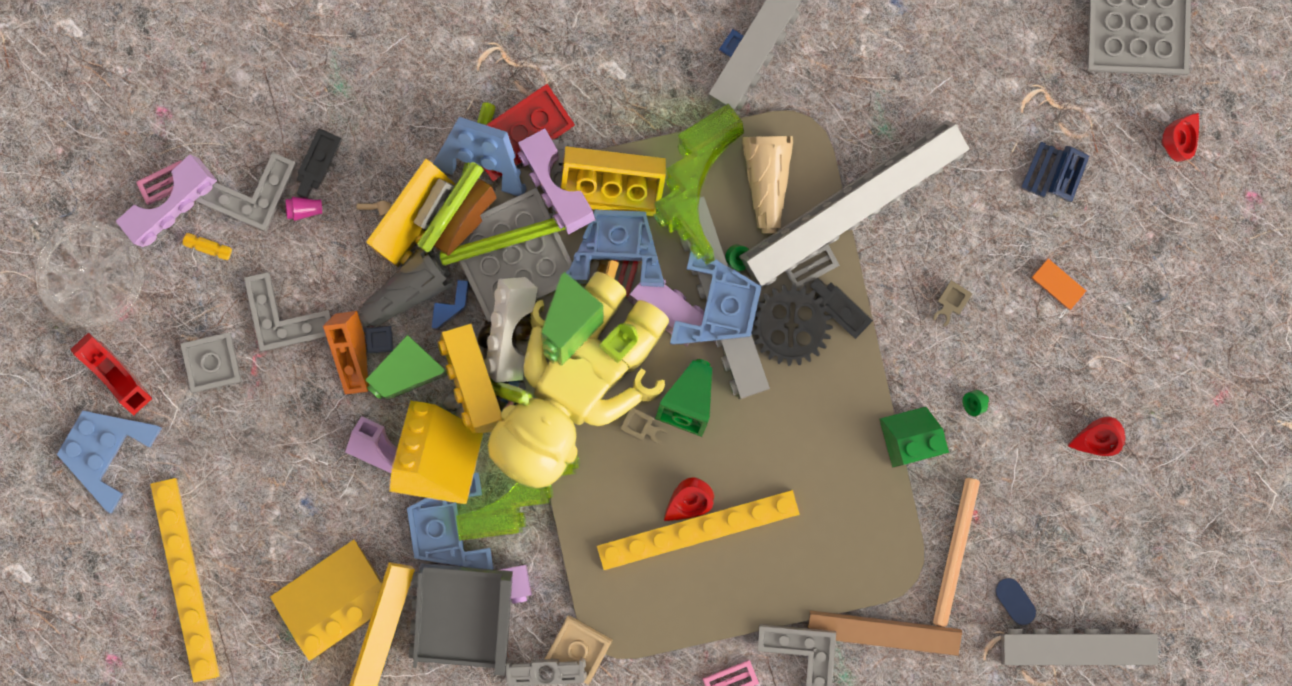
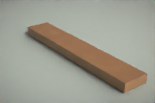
[808,610,962,656]

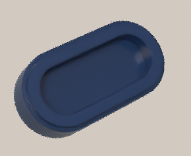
[995,578,1036,625]

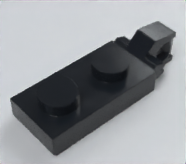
[296,128,342,198]
[810,278,873,339]

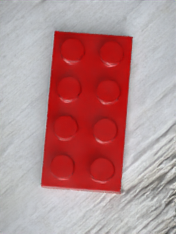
[481,84,575,182]

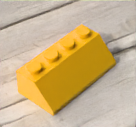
[560,146,666,217]
[437,324,503,434]

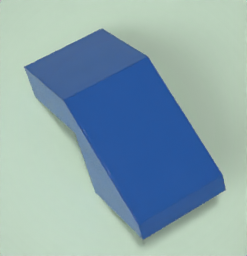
[432,280,469,330]

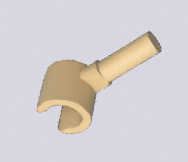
[356,201,392,217]

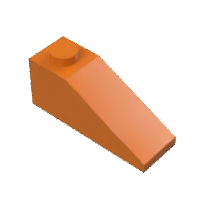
[323,311,369,395]

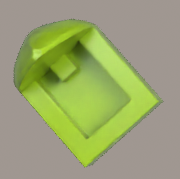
[599,323,638,363]

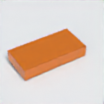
[1031,259,1086,311]

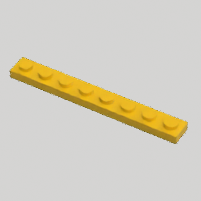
[150,478,220,683]
[597,490,800,570]

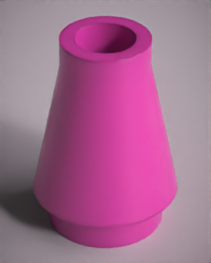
[285,196,322,221]

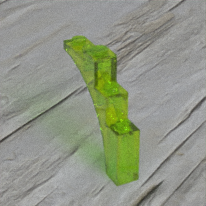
[654,103,744,265]
[456,453,580,541]

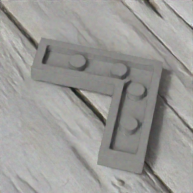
[196,152,297,232]
[244,272,331,352]
[758,624,836,686]

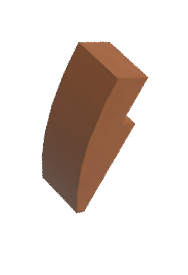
[434,178,497,256]

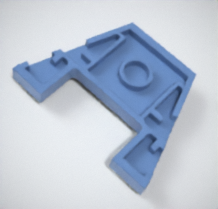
[433,117,526,196]
[566,210,664,287]
[670,246,761,345]
[57,411,162,513]
[407,472,494,570]

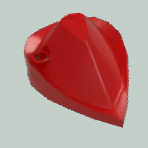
[1161,113,1199,162]
[1068,416,1126,456]
[664,477,715,521]

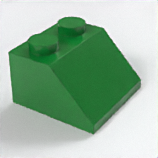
[879,406,949,468]

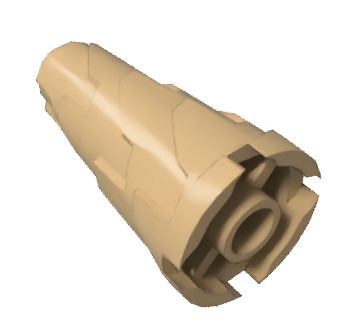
[742,136,793,233]

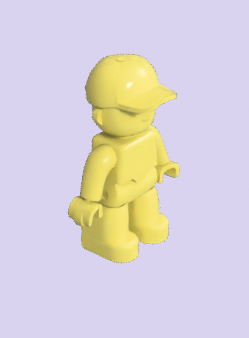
[488,272,669,489]

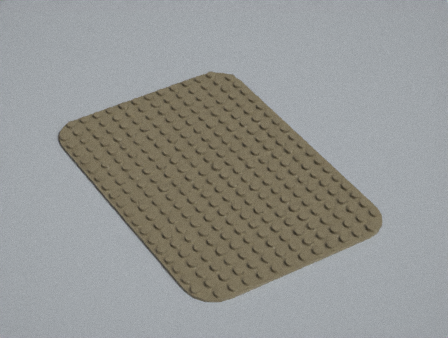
[490,110,924,659]

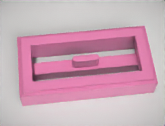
[136,160,182,205]
[702,660,759,686]

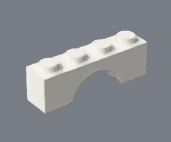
[484,277,538,383]

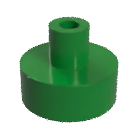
[725,244,749,271]
[962,390,989,417]

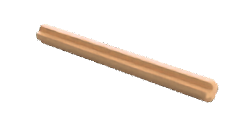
[933,478,980,627]

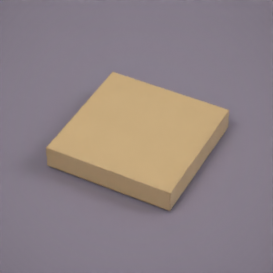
[545,615,613,685]

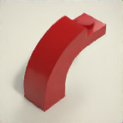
[70,332,153,416]

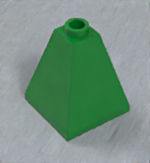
[655,359,712,437]

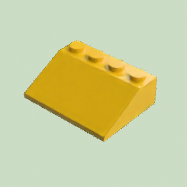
[366,159,456,267]
[390,400,483,504]
[270,539,383,661]

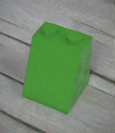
[542,272,604,366]
[366,335,447,400]

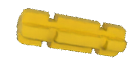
[182,233,232,260]

